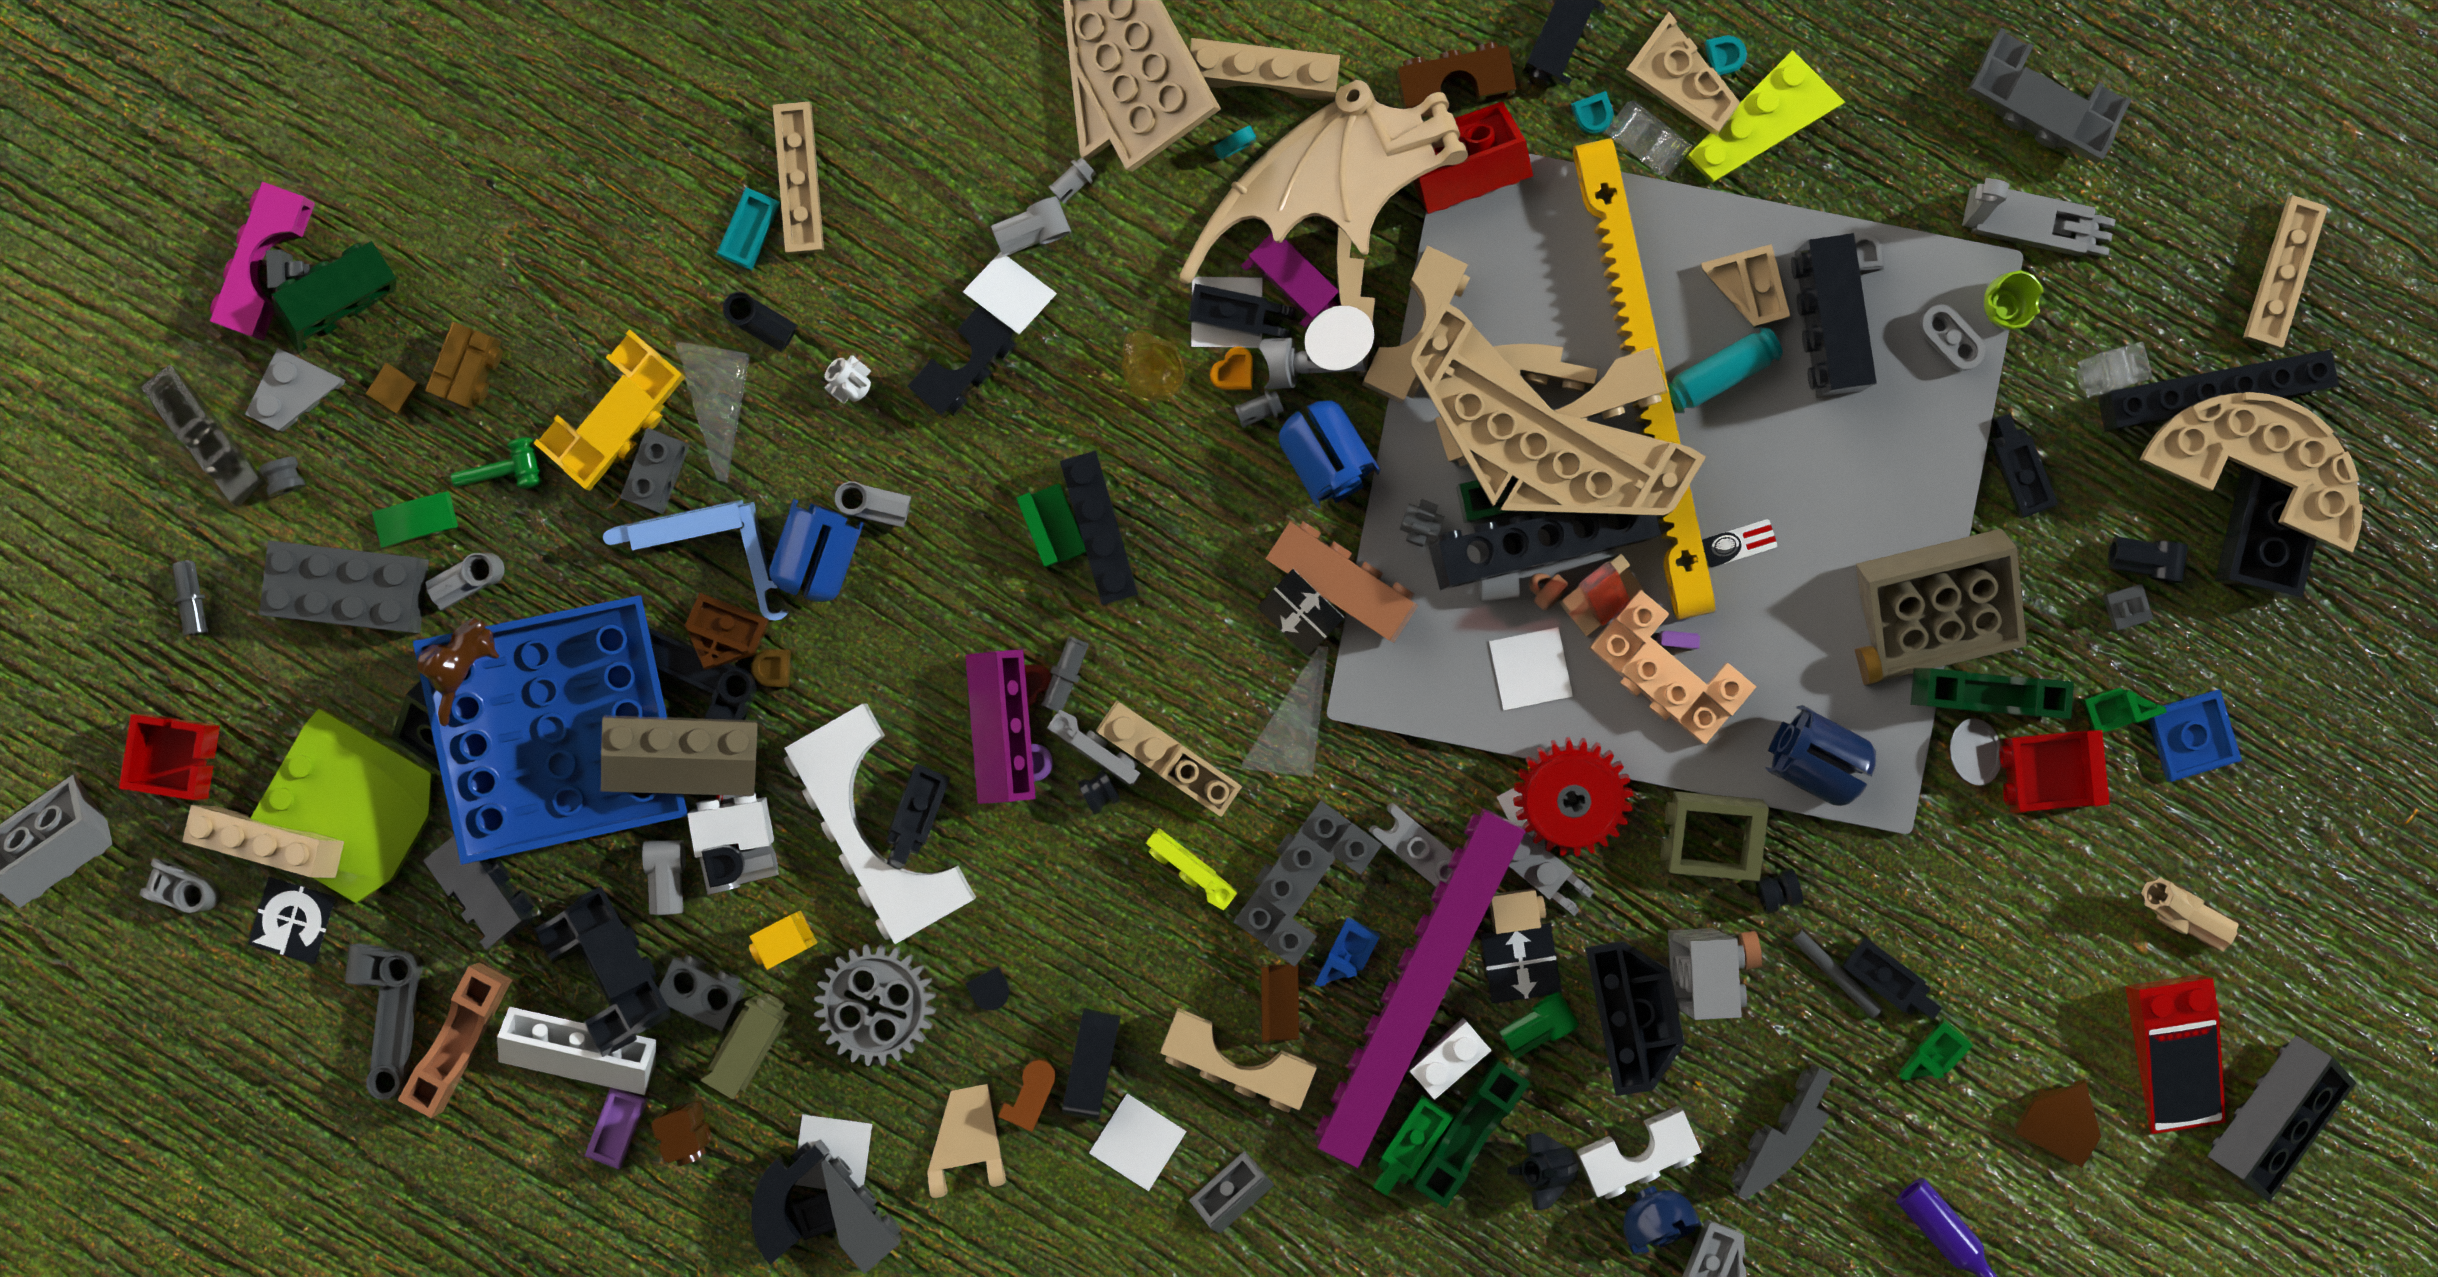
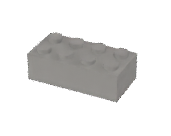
[1668,928,1747,1020]

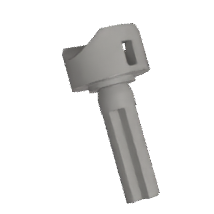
[1259,338,1367,389]

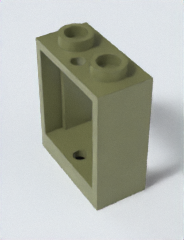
[1660,791,1769,881]

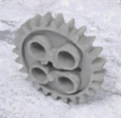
[814,943,936,1066]

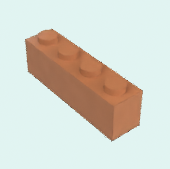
[1266,521,1419,643]

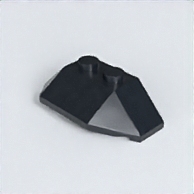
[1586,940,1685,1096]

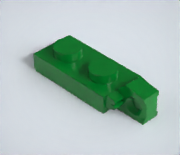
[1373,1094,1454,1196]

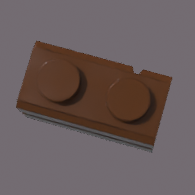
[651,1100,713,1167]

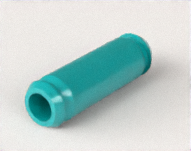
[1667,328,1783,414]

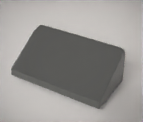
[1189,1151,1274,1233]

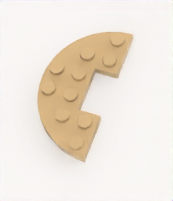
[2139,392,2363,553]

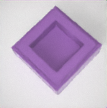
[1657,631,1700,650]

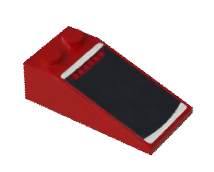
[2125,974,2226,1134]

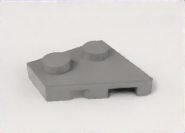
[245,348,346,432]
[1682,1219,1746,1277]

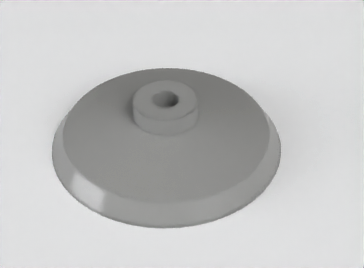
[1950,718,2001,785]

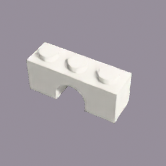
[1575,1106,1701,1199]

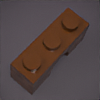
[1396,42,1517,109]

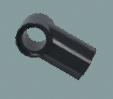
[723,292,798,353]
[2107,537,2188,583]

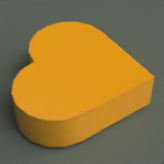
[1210,346,1253,391]

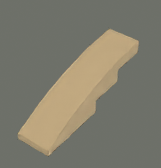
[1336,226,1375,376]

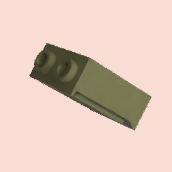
[700,993,790,1100]

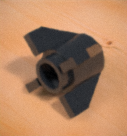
[1507,1132,1579,1210]

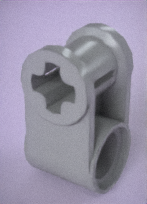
[139,858,220,913]

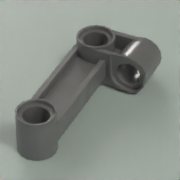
[345,944,423,1100]

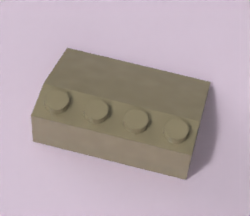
[1856,529,2027,681]

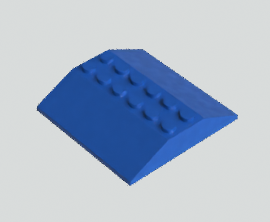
[413,595,688,865]

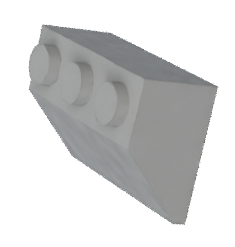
[0,774,112,908]

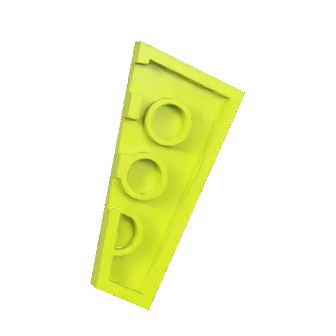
[1686,50,1845,183]

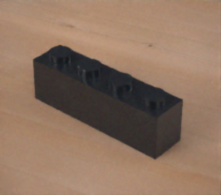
[1060,451,1139,607]

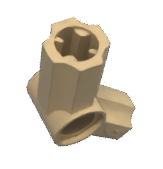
[2141,877,2239,952]

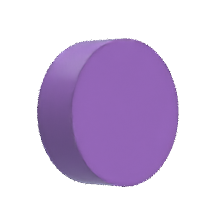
[1031,744,1053,781]

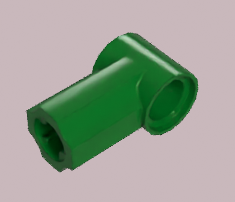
[1499,992,1579,1059]

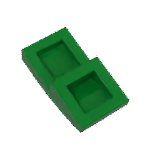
[372,492,458,548]

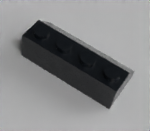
[2208,1035,2356,1203]

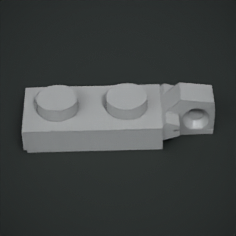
[1047,710,1140,787]

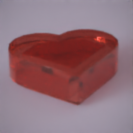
[1025,665,1052,707]

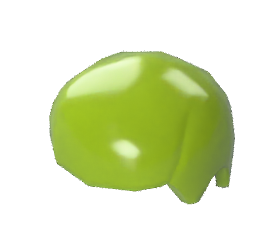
[1984,270,2043,331]

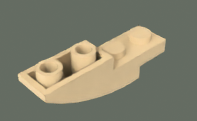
[1494,344,1597,392]
[1096,700,1242,817]

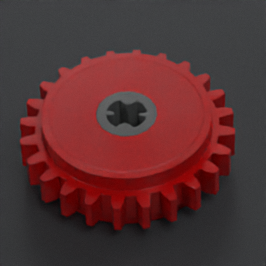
[1513,737,1633,857]

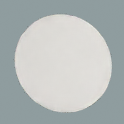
[1305,306,1374,371]

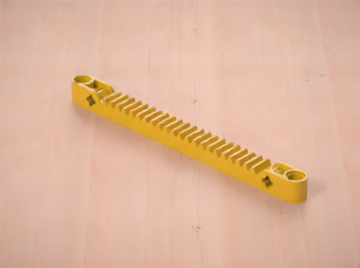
[1573,138,1715,620]

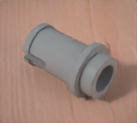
[1048,157,1096,204]

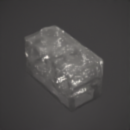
[1605,100,1693,178]
[2077,342,2153,397]

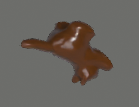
[417,617,499,727]

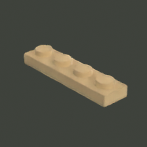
[773,102,824,255]
[2243,195,2328,350]

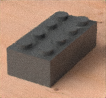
[259,540,429,633]

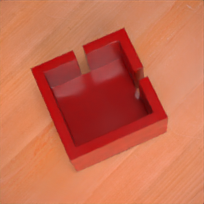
[119,714,220,800]

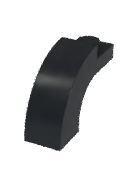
[751,1139,830,1265]

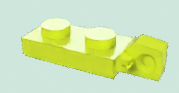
[1146,828,1237,910]

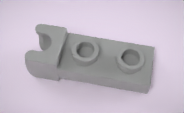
[1369,803,1453,887]

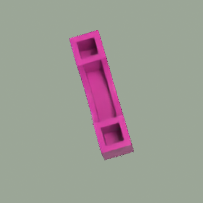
[210,181,315,341]

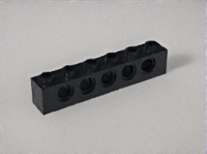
[2098,349,2339,432]
[1429,512,1661,591]

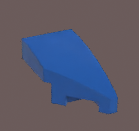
[1315,917,1380,987]

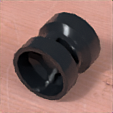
[1755,868,1804,914]

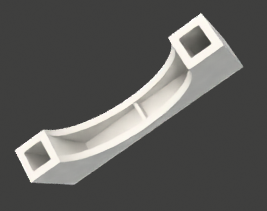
[784,704,976,944]

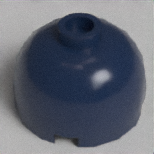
[1623,1186,1702,1255]

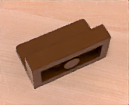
[1261,963,1299,1043]

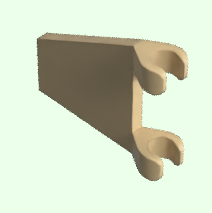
[927,1084,1006,1198]

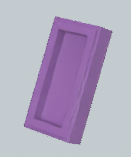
[585,1088,648,1169]

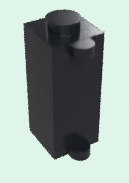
[1523,0,1606,87]

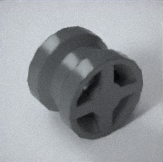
[259,457,306,497]

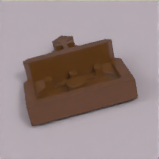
[685,592,769,670]
[2014,1079,2101,1168]

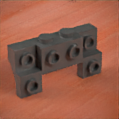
[1966,28,2132,164]
[1233,800,1382,967]

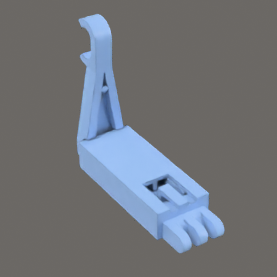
[603,499,789,621]

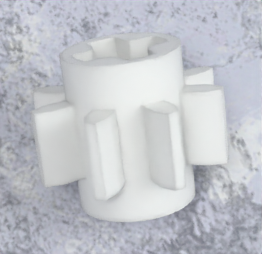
[825,355,871,404]

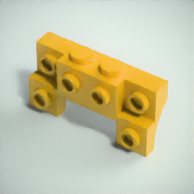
[533,329,686,491]

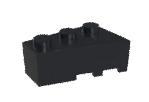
[424,835,538,950]

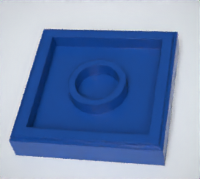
[2148,689,2242,782]

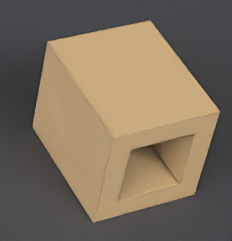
[1489,888,1546,934]

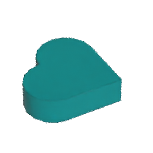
[1213,125,1257,160]

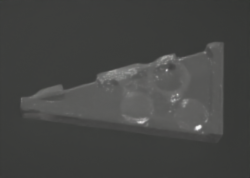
[676,342,750,483]
[1241,646,1328,777]

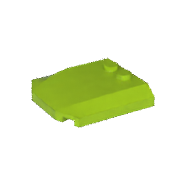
[250,708,435,903]

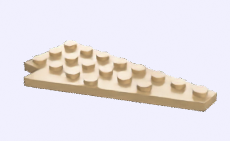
[1063,0,1221,172]

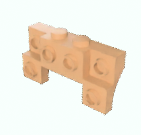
[1588,590,1756,744]

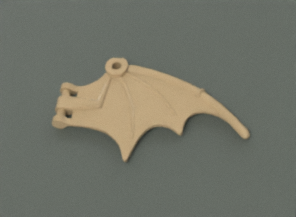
[1180,80,1468,284]

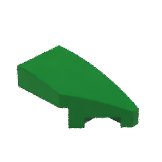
[2081,688,2167,733]
[1898,1018,1973,1080]

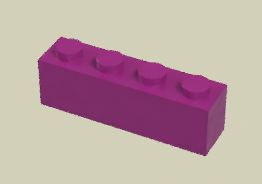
[965,650,1036,804]

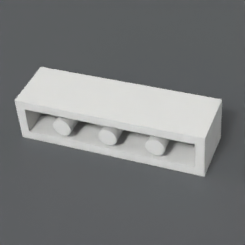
[497,1007,656,1095]

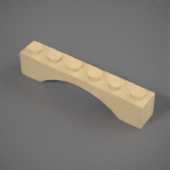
[1435,347,1668,467]

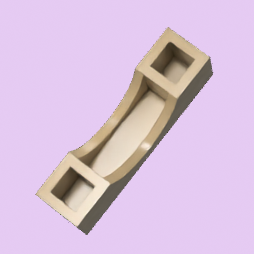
[1190,38,1340,101]
[1362,245,1470,404]
[182,805,344,878]
[1160,1008,1317,1112]

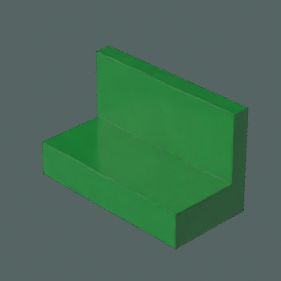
[1016,483,1086,569]

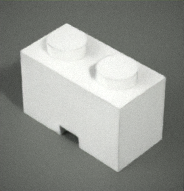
[687,793,774,858]
[1408,1017,1492,1100]

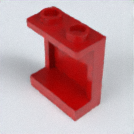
[1999,730,2110,813]

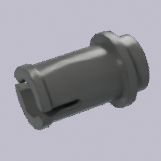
[1234,389,1284,428]

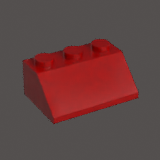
[1413,101,1533,214]

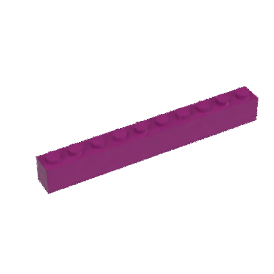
[1314,808,1526,1168]

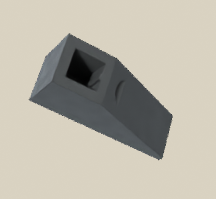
[821,1153,902,1274]

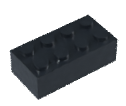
[1791,233,1877,398]
[2214,466,2316,599]

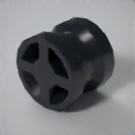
[1078,769,1121,815]

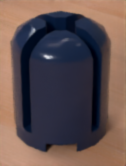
[1765,705,1876,806]

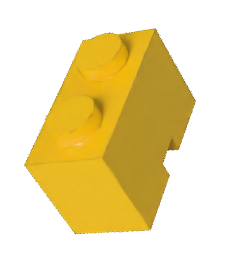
[749,910,817,970]

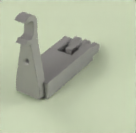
[1962,178,2116,257]

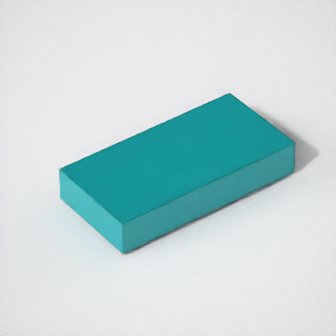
[716,187,781,271]

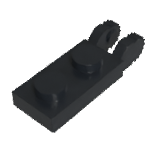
[1187,284,1296,338]

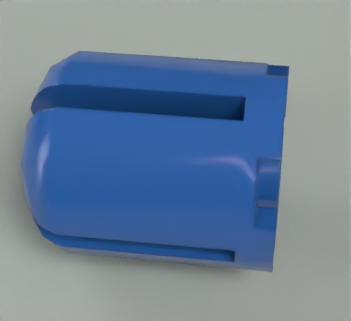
[1279,400,1381,509]
[769,498,864,602]

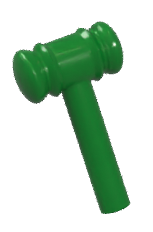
[451,437,543,489]

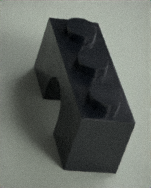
[908,305,1018,419]

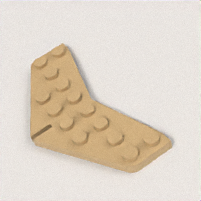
[1411,300,1706,515]

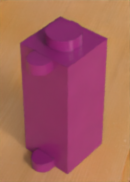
[1241,232,1339,328]

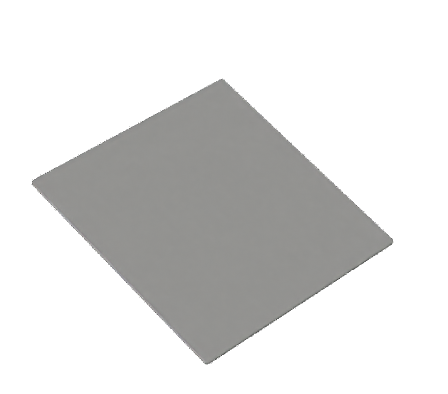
[1327,154,2023,834]

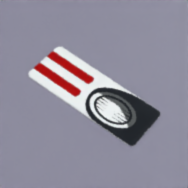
[1702,519,1777,568]

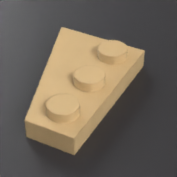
[1625,12,1740,136]

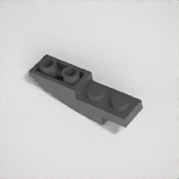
[1731,1063,1833,1199]

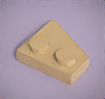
[1701,244,1790,327]

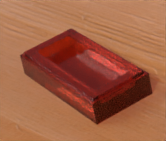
[1579,561,1630,626]

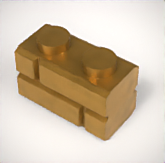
[425,322,503,410]

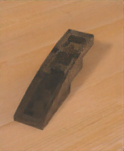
[141,364,266,507]

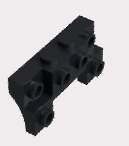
[534,886,670,1057]

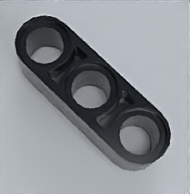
[1061,1008,1121,1122]

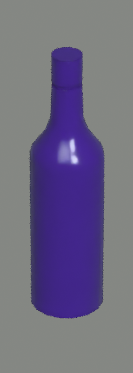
[1896,1178,1998,1277]

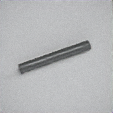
[1791,929,1883,1018]

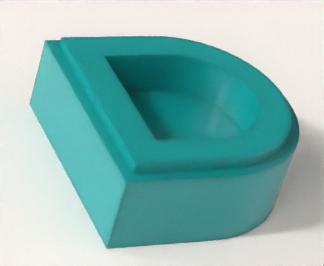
[1704,35,1747,77]
[1570,91,1614,135]

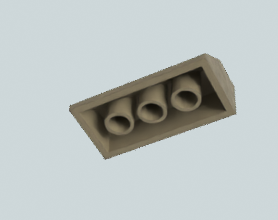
[601,715,757,796]

